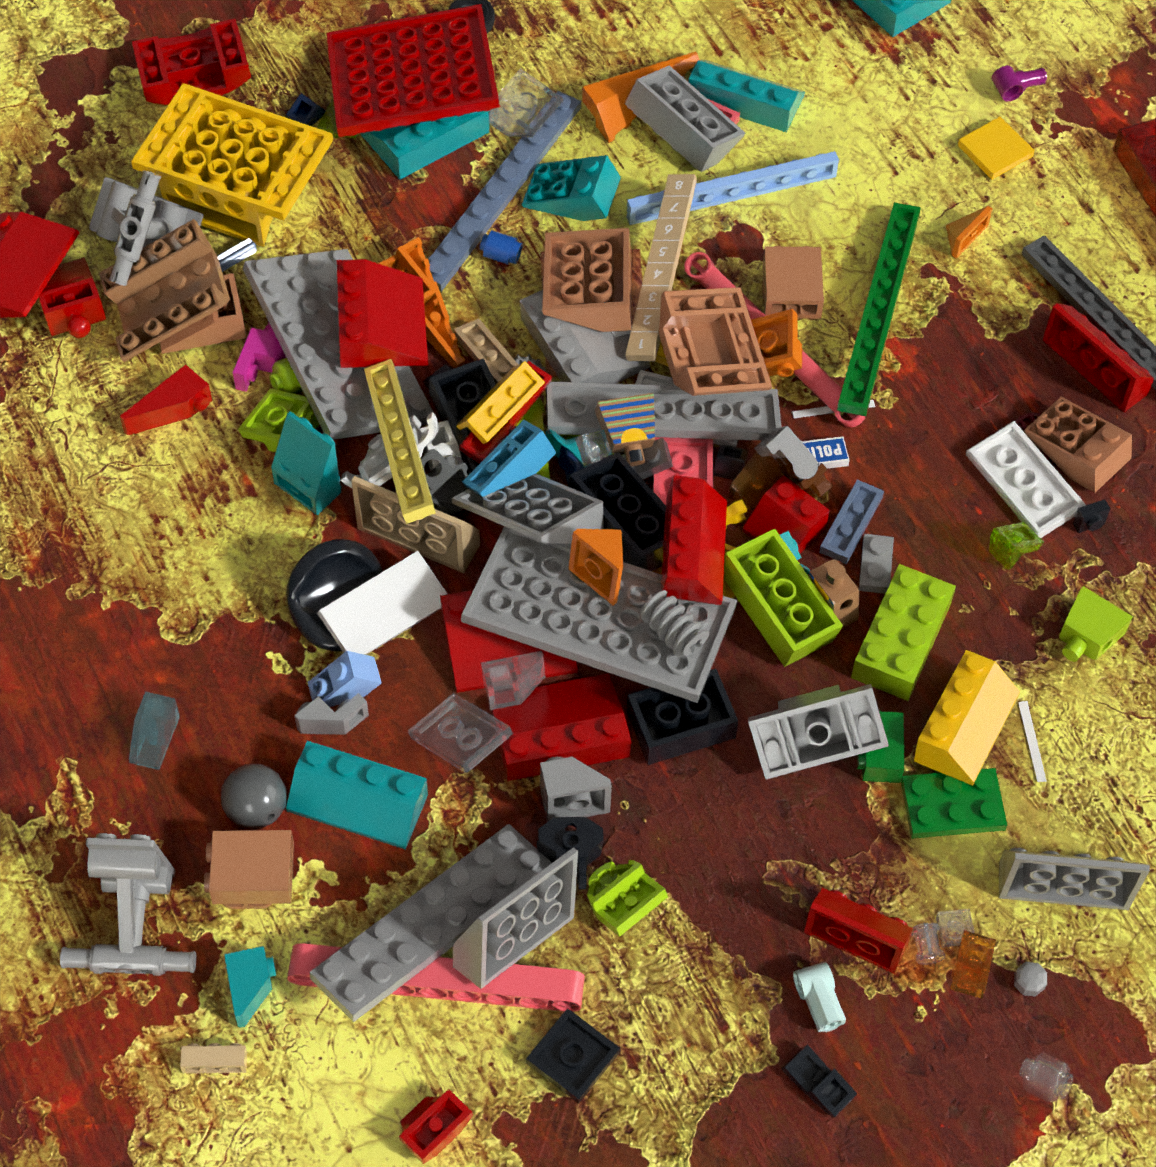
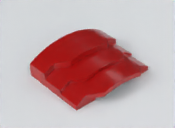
[132,18,251,105]

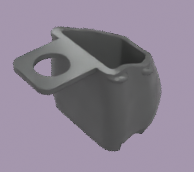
[421,449,471,515]

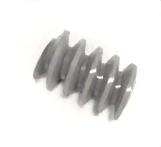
[641,590,710,657]

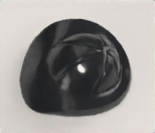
[286,539,383,652]

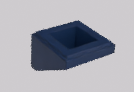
[286,93,327,126]

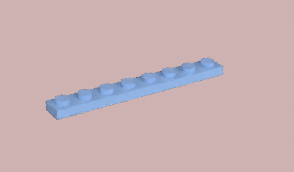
[627,151,839,225]

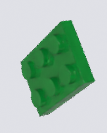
[901,768,1007,839]

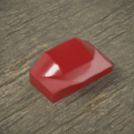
[399,1089,473,1164]

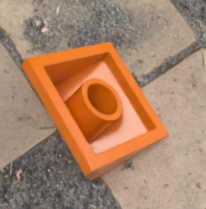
[568,529,623,606]

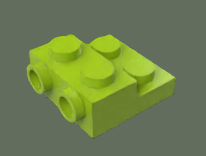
[238,388,320,452]

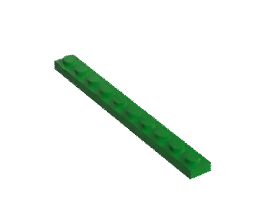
[837,202,921,416]

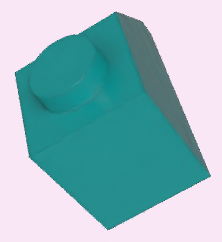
[224,946,277,1028]

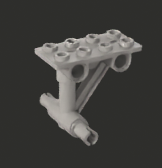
[89,170,203,286]
[60,833,196,976]

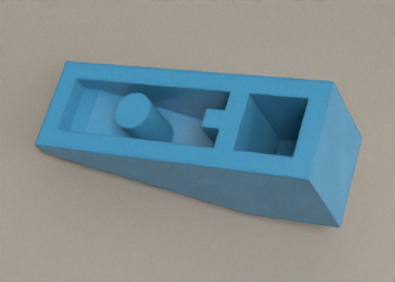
[462,420,556,497]

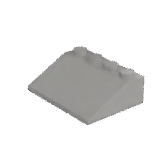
[519,290,650,384]
[452,474,604,544]
[453,847,578,989]
[999,848,1150,910]

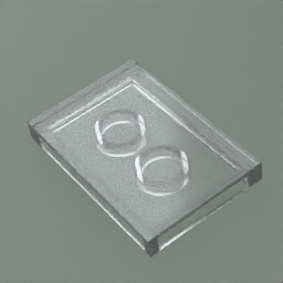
[408,693,513,773]

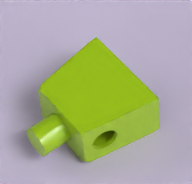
[1059,586,1133,662]

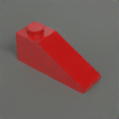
[120,364,212,436]

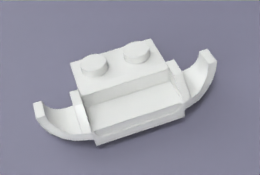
[340,412,438,488]

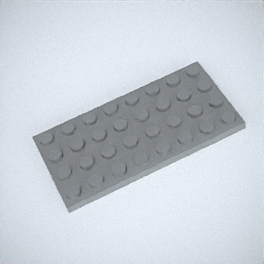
[243,249,433,440]
[461,526,737,703]

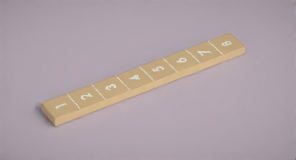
[625,174,697,361]

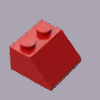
[742,476,830,553]

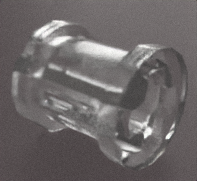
[911,923,945,965]

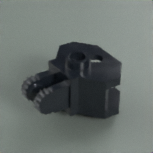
[536,817,604,889]

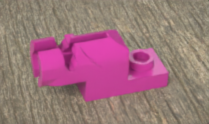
[233,323,286,392]

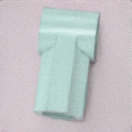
[793,961,846,1032]

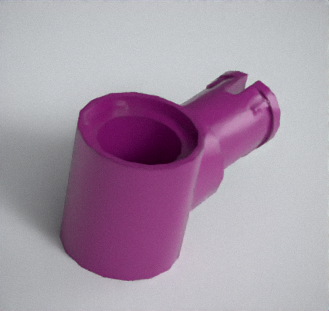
[991,65,1047,102]

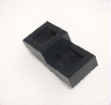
[781,1045,857,1118]

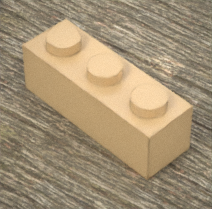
[180,1043,247,1074]

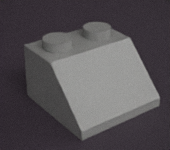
[540,756,612,822]

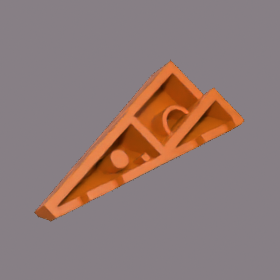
[582,51,699,143]
[378,237,465,369]

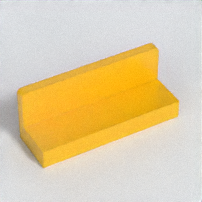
[456,361,545,444]

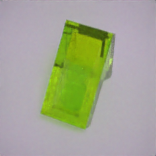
[989,522,1044,570]

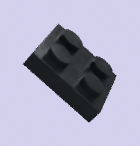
[526,1008,621,1104]

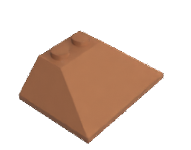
[659,287,772,396]

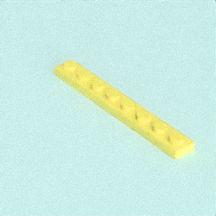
[364,359,436,524]

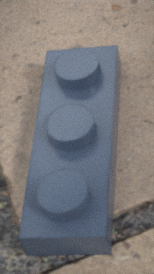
[819,480,884,564]

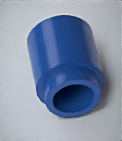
[480,230,523,265]

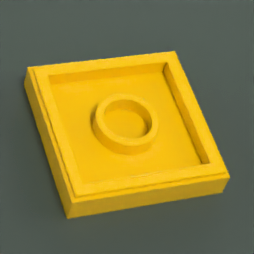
[957,116,1035,180]

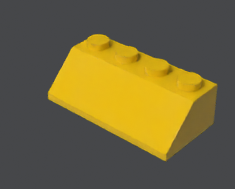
[914,650,1020,786]

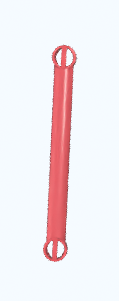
[684,252,865,428]

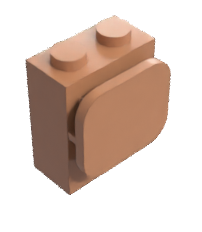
[762,246,824,319]
[204,830,294,909]

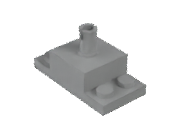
[748,684,889,779]

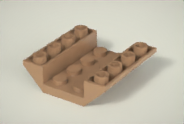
[99,219,230,362]

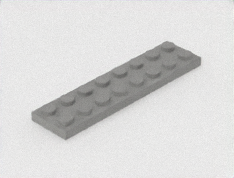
[546,382,782,440]
[310,824,552,1022]

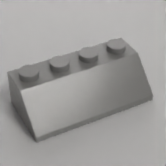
[625,66,745,172]

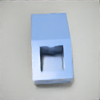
[307,651,382,707]

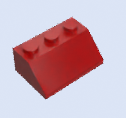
[804,888,914,974]

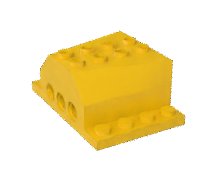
[131,83,333,247]

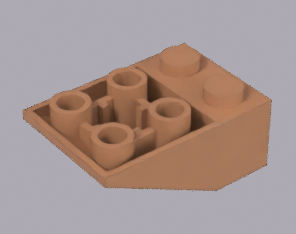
[160,273,246,354]
[1024,397,1132,493]

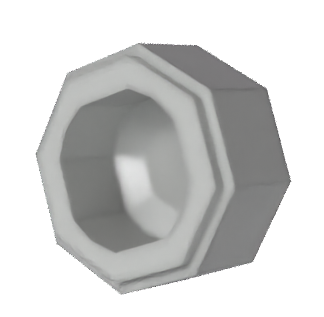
[1014,962,1047,997]

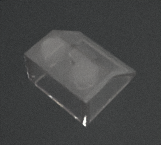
[489,68,564,138]

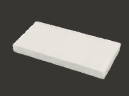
[966,421,1086,540]
[317,551,447,655]

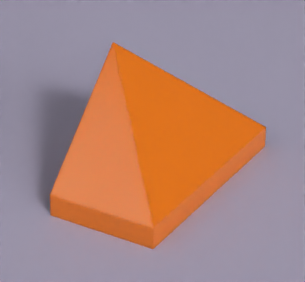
[946,206,993,259]

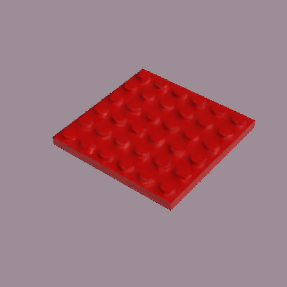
[326,4,500,137]

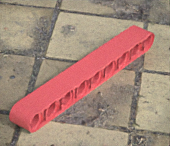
[287,943,585,1012]

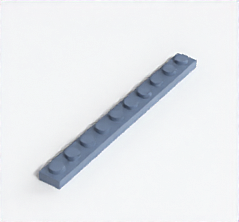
[428,91,581,292]

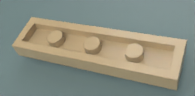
[454,319,518,384]

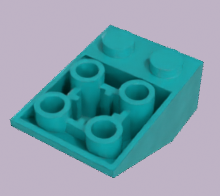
[522,155,621,221]
[271,411,341,515]

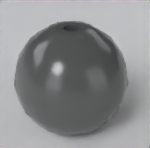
[221,763,286,830]

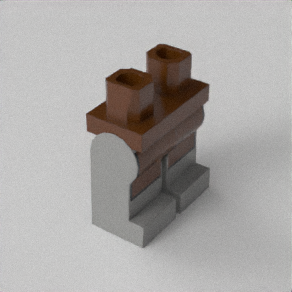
[754,426,832,498]

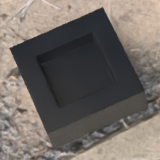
[1073,499,1111,533]

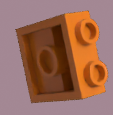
[751,309,802,377]

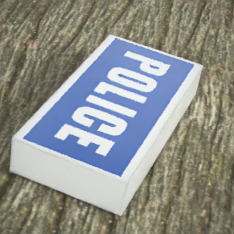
[802,436,850,469]

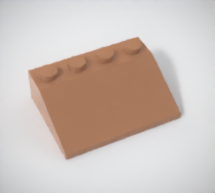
[542,228,632,332]

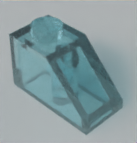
[129,691,180,770]

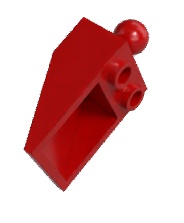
[38,257,107,339]

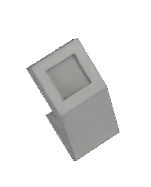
[294,693,369,735]

